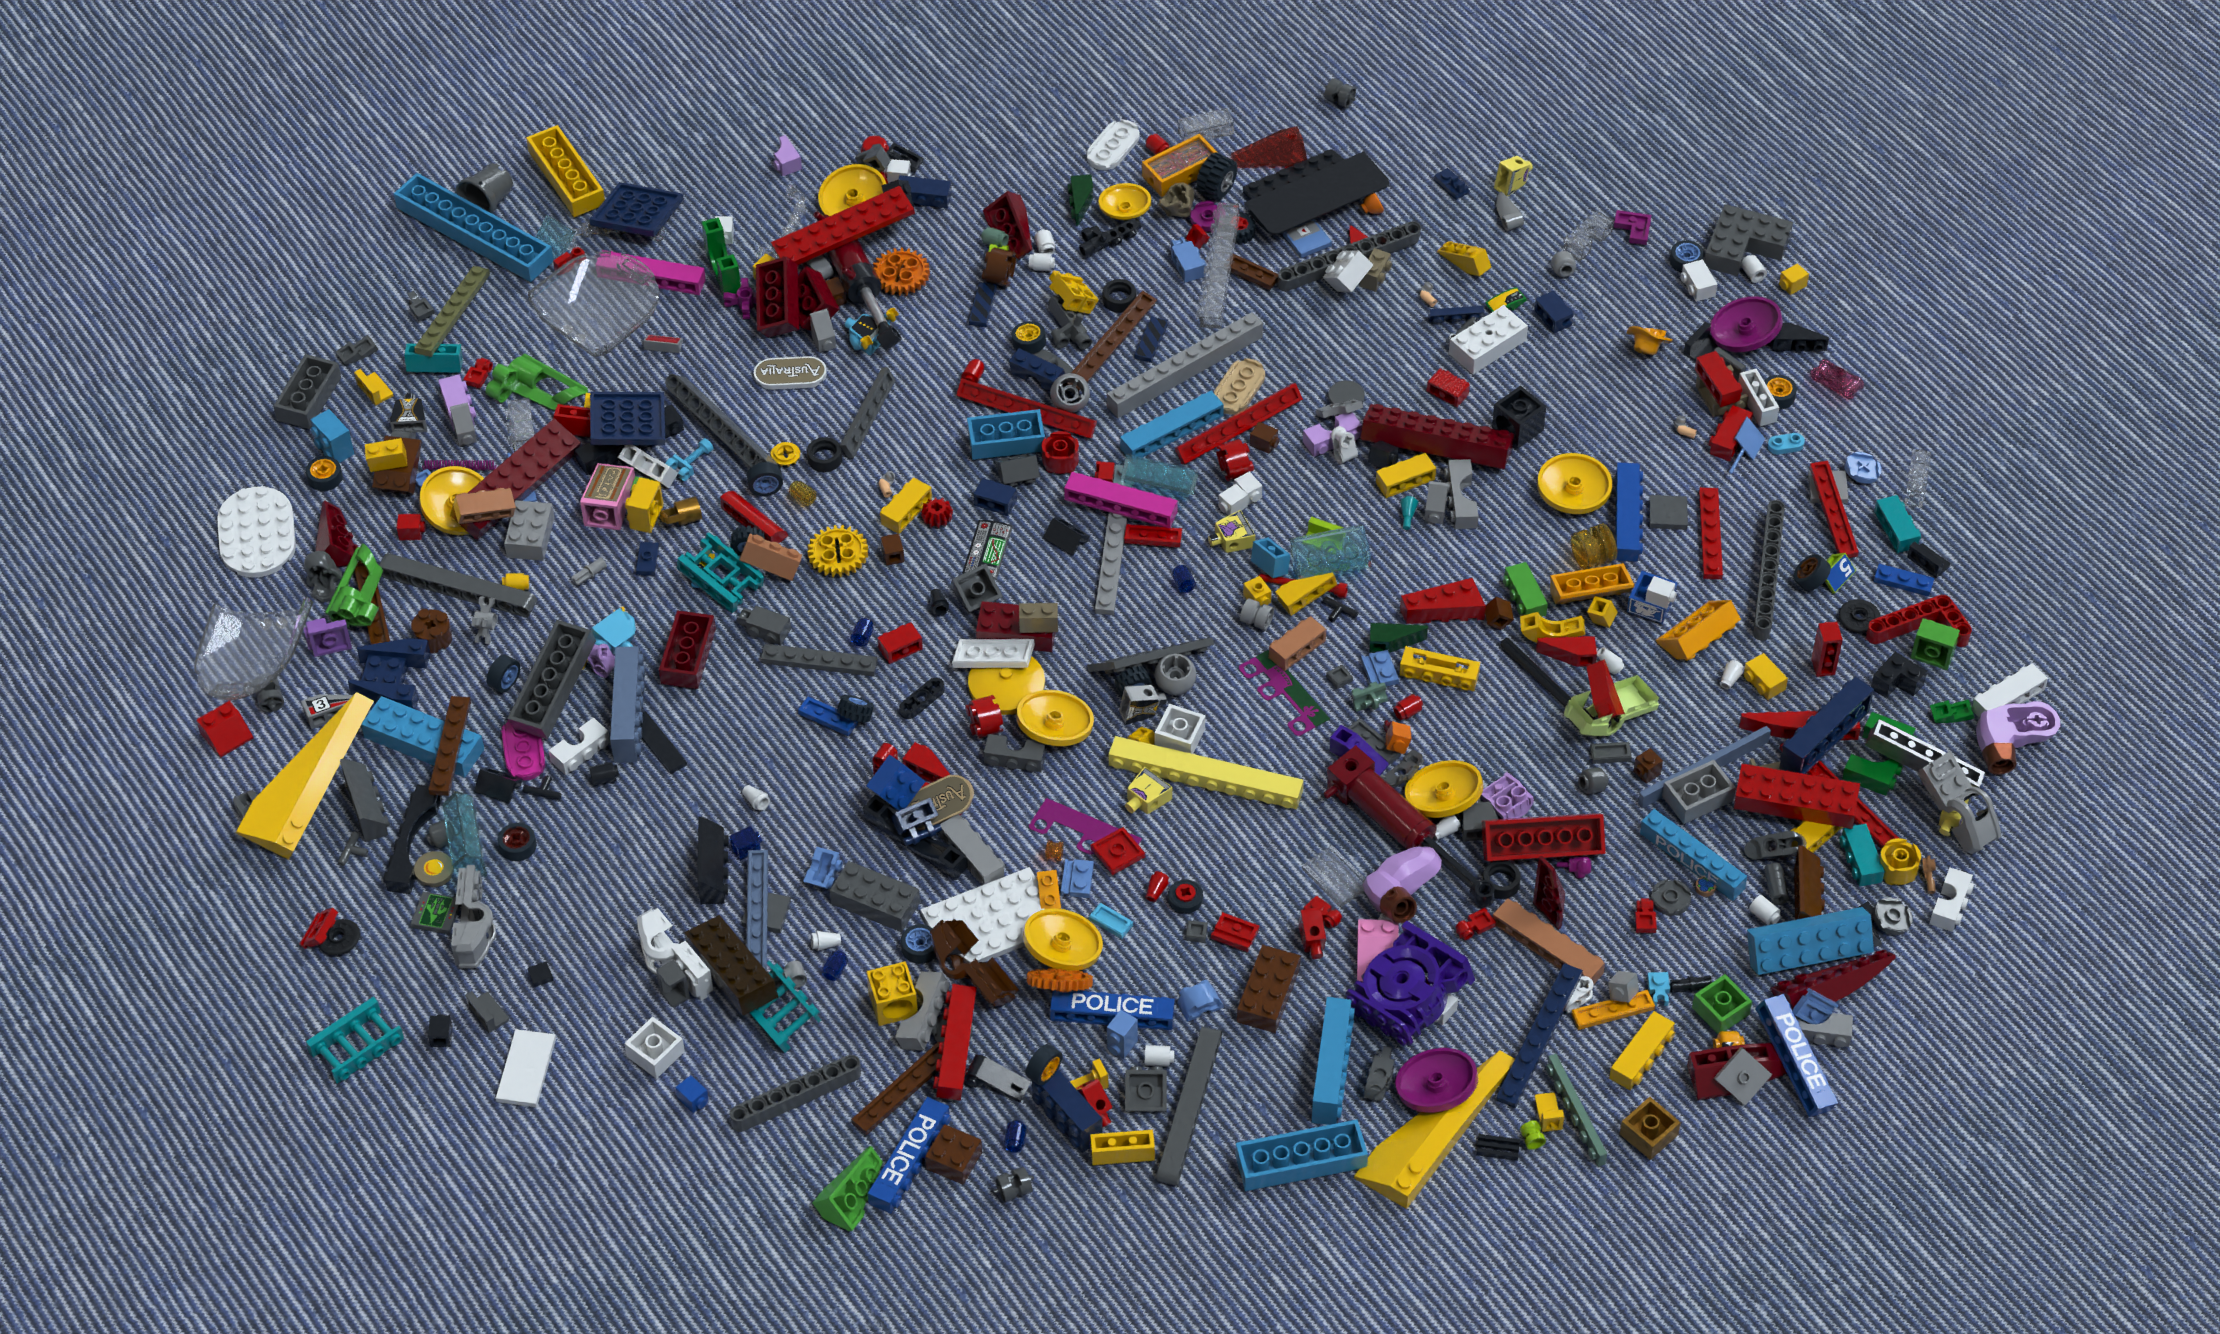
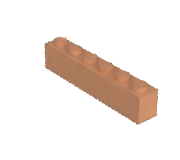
[1493,898,1605,985]

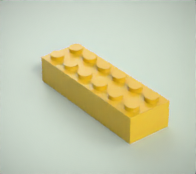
[526,125,605,217]

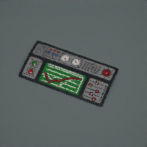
[962,520,1013,579]

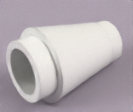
[1597,647,1624,674]
[1720,660,1744,690]
[742,785,770,810]
[1434,815,1461,840]
[811,931,841,951]

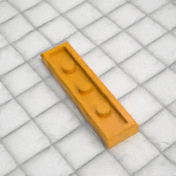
[1571,990,1655,1030]

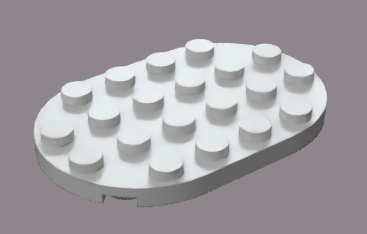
[218,486,296,577]

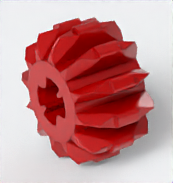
[921,497,953,529]

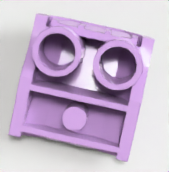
[1480,772,1534,819]

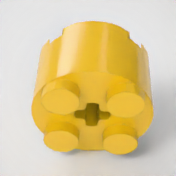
[1879,838,1921,885]

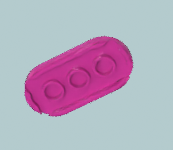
[501,720,545,781]

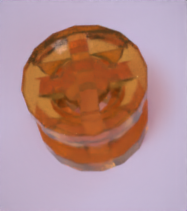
[1045,840,1064,861]

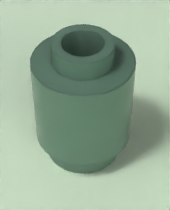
[981,227,1009,247]

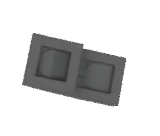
[336,335,379,365]

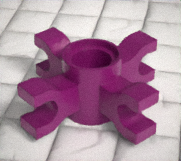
[723,278,756,319]

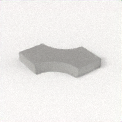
[1315,399,1363,418]

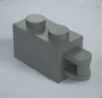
[736,606,791,645]

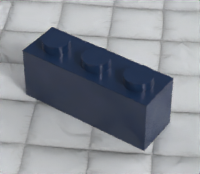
[898,175,952,208]

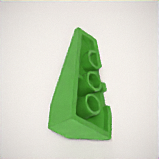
[812,1146,883,1231]

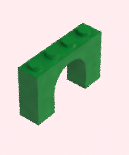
[702,217,741,297]
[1842,712,1917,796]

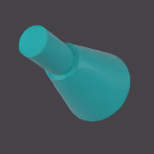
[1400,496,1419,530]

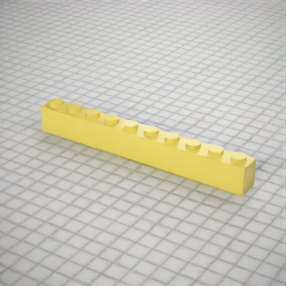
[1109,736,1304,809]

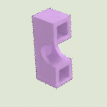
[1303,412,1362,457]

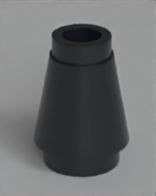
[930,588,949,616]

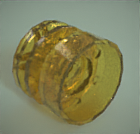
[1570,523,1617,570]

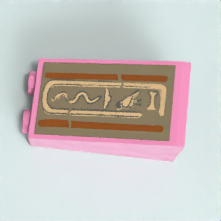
[580,463,635,530]

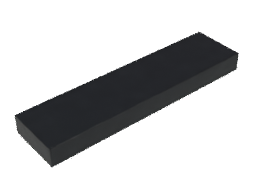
[640,711,687,774]

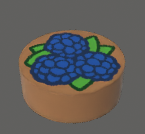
[1695,877,1716,897]

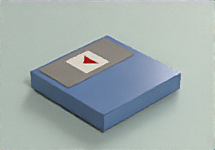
[1284,219,1332,258]

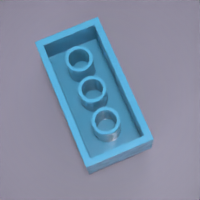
[967,409,1045,460]

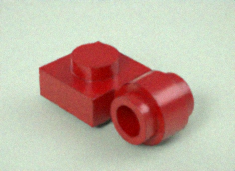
[553,247,585,277]
[463,358,493,389]
[1303,895,1342,929]
[1635,898,1657,933]
[1455,908,1496,940]

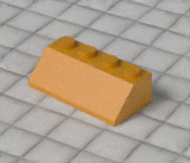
[1550,563,1634,604]
[1656,600,1741,661]

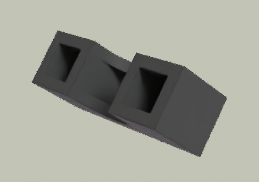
[984,734,1046,772]

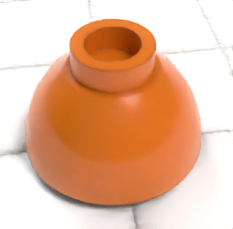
[1361,193,1384,214]

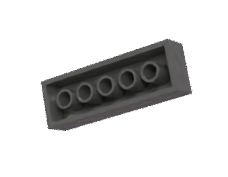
[508,620,596,739]

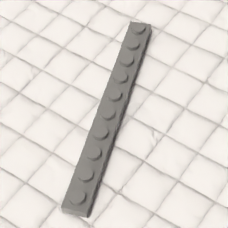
[1095,465,1134,615]

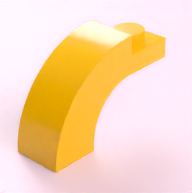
[1520,612,1585,643]

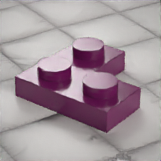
[1614,210,1652,245]

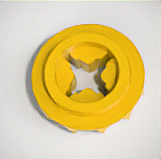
[771,442,800,467]

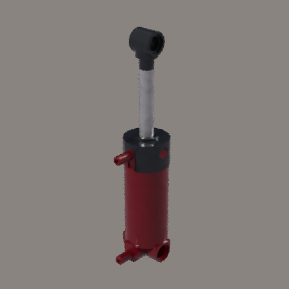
[813,211,902,351]

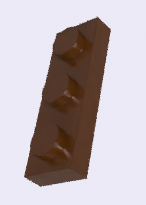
[1224,254,1278,290]

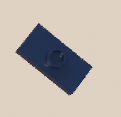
[636,542,659,576]

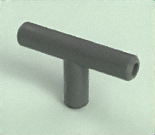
[338,831,368,866]

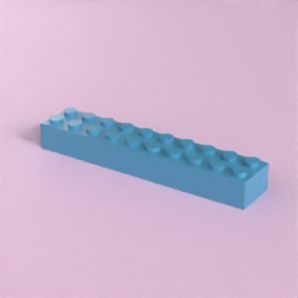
[394,173,554,282]

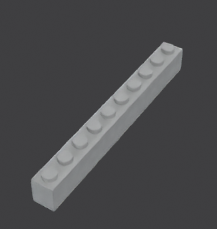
[1107,312,1263,418]

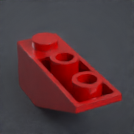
[1536,636,1597,667]

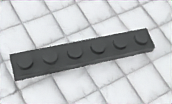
[840,367,895,458]
[761,644,878,676]

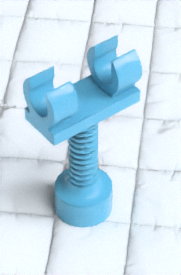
[665,438,714,481]

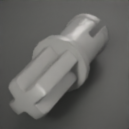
[571,557,607,585]

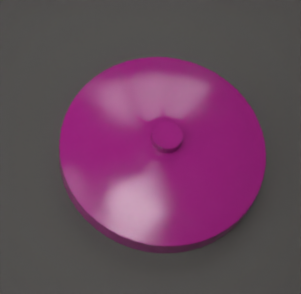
[1710,296,1783,352]
[1396,1048,1478,1113]

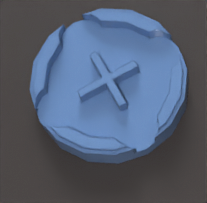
[1844,452,1882,484]

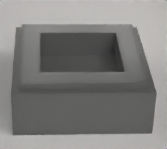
[1326,665,1353,689]
[1186,920,1208,943]

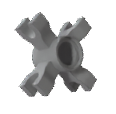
[471,596,498,644]

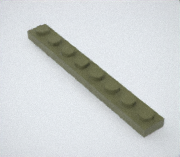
[414,266,490,357]

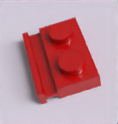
[299,907,338,949]
[1211,912,1259,952]

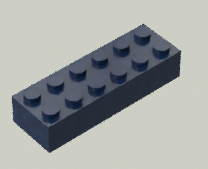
[1779,676,1874,774]

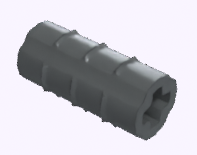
[1764,863,1789,905]

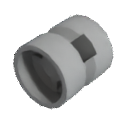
[1240,598,1274,630]

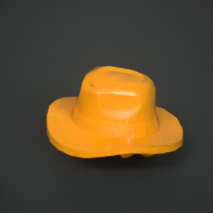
[1627,326,1672,355]

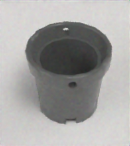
[456,163,513,214]

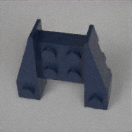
[348,638,431,710]

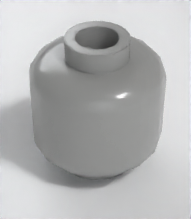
[1551,251,1576,277]

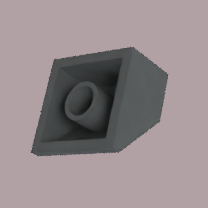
[995,453,1040,486]
[950,564,1003,613]

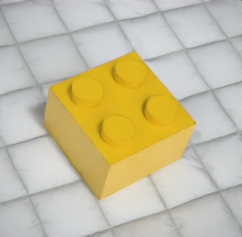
[625,477,664,533]

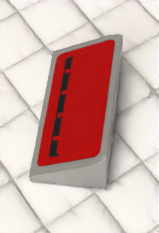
[643,335,683,353]

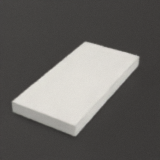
[952,639,1035,668]
[496,1029,556,1107]

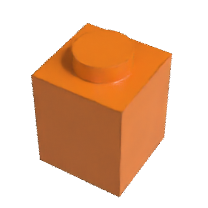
[1385,721,1411,754]

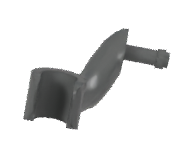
[1446,317,1476,343]

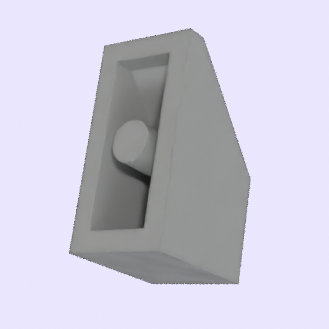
[810,309,836,353]
[450,402,477,447]
[1424,481,1448,524]

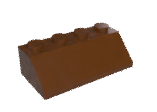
[1794,845,1825,920]

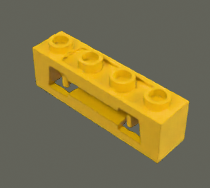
[1399,646,1481,691]

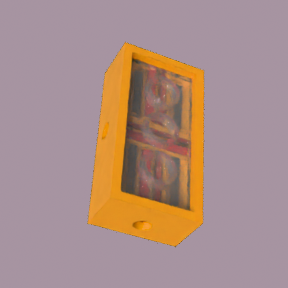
[1142,133,1218,197]

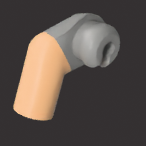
[1420,282,1437,307]
[1674,416,1697,439]
[879,471,895,498]

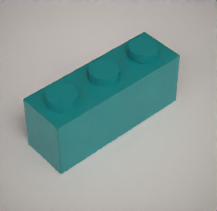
[404,343,463,373]
[1874,495,1921,553]
[1839,824,1885,887]

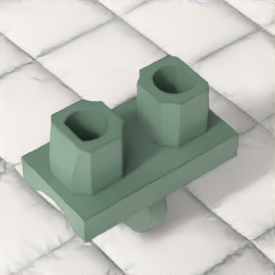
[1351,682,1388,712]

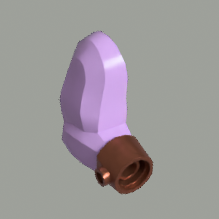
[1363,846,1442,923]

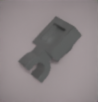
[408,291,434,321]

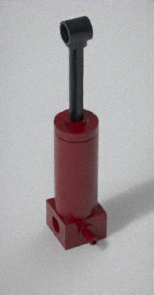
[1323,745,1495,907]

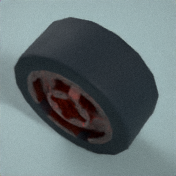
[497,823,537,861]

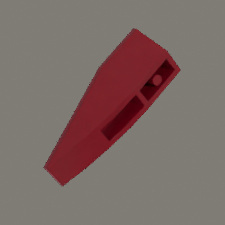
[1771,950,1896,1017]
[1687,1043,1787,1100]

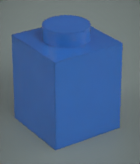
[675,1075,709,1113]

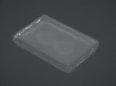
[1302,845,1366,908]

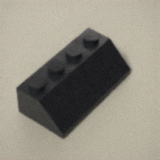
[697,816,729,905]

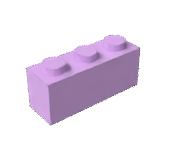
[438,374,476,431]

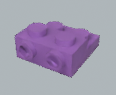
[303,618,352,657]

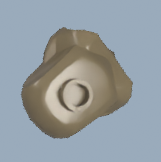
[1159,183,1194,218]

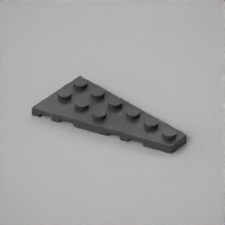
[1087,637,1214,674]

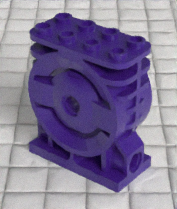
[1345,920,1475,1046]

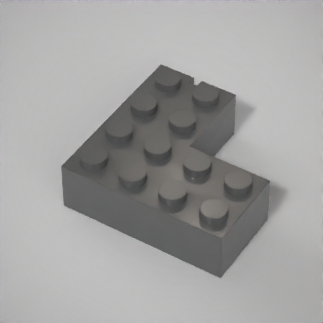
[1704,204,1793,276]

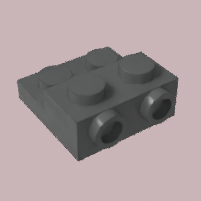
[1125,1066,1167,1112]

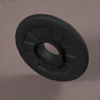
[1839,599,1881,633]
[318,919,360,956]

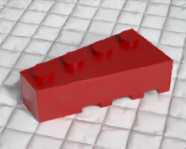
[1400,578,1486,624]

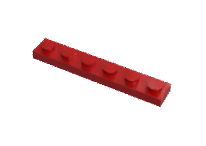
[1809,460,1859,558]
[1699,487,1723,580]

